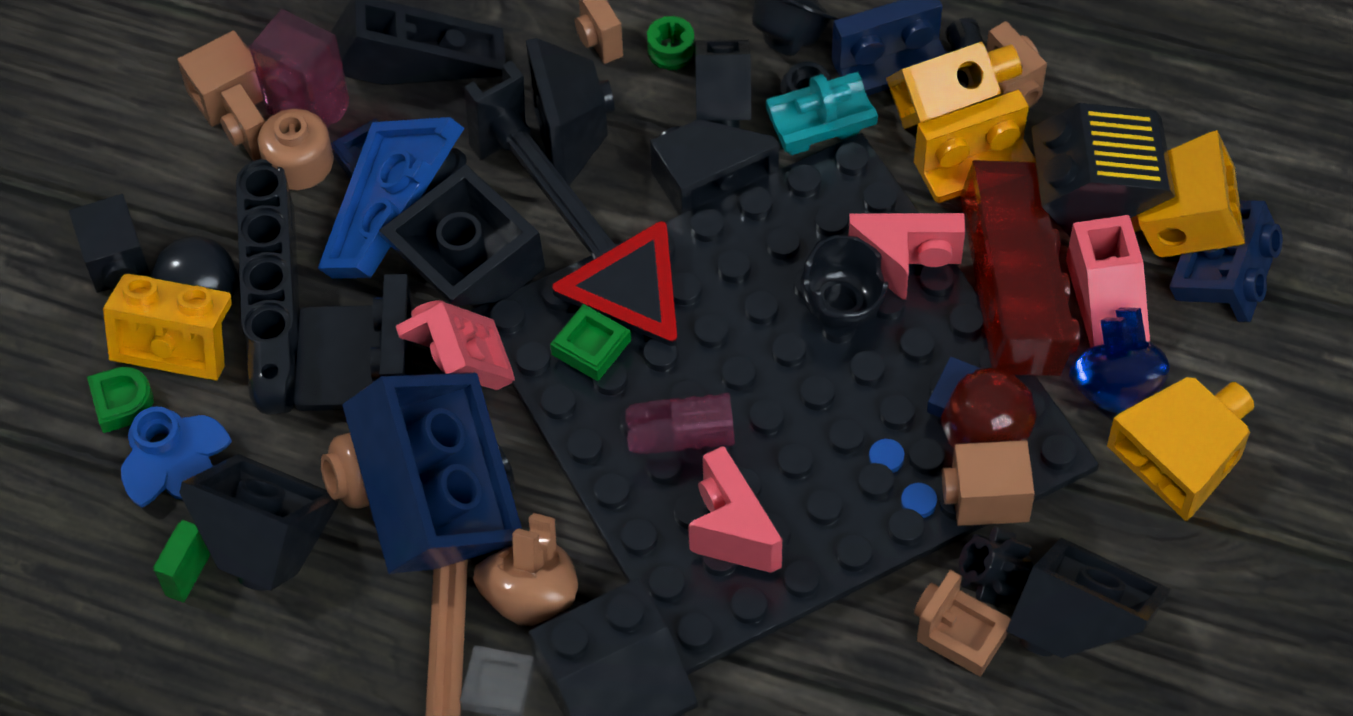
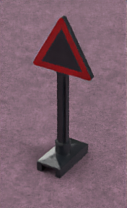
[464,60,677,346]

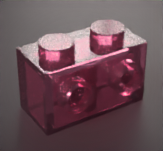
[250,9,350,128]

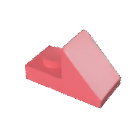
[848,213,965,300]
[688,446,782,573]

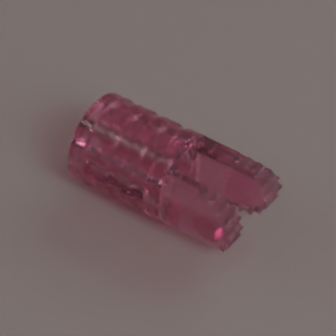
[625,392,735,454]

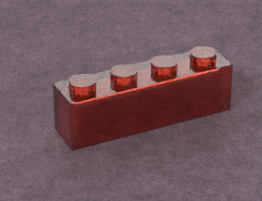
[960,160,1080,376]

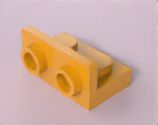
[914,90,1036,203]
[103,274,232,381]

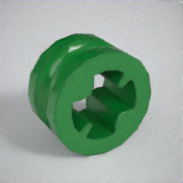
[647,16,695,70]

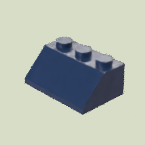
[342,373,522,574]

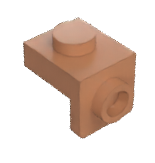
[987,21,1047,109]
[914,570,1011,677]

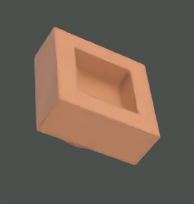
[575,0,623,64]
[220,83,265,161]

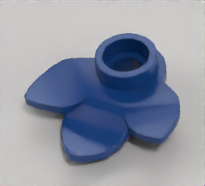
[121,407,232,507]

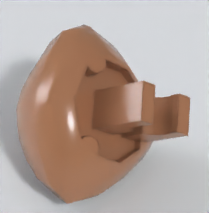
[474,513,579,626]

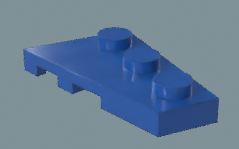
[318,117,464,279]

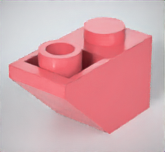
[1066,215,1150,355]

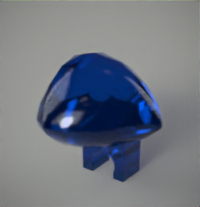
[1069,307,1171,413]

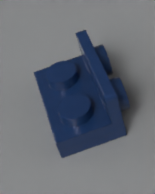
[832,0,947,96]
[1169,200,1283,322]

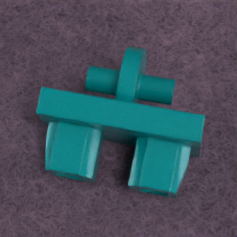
[766,72,878,155]

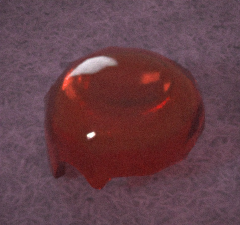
[941,367,1037,449]

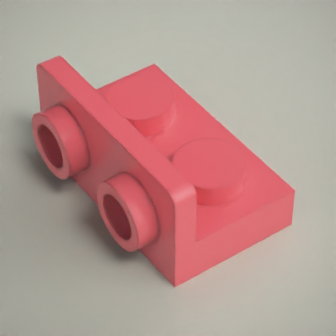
[395,300,515,390]

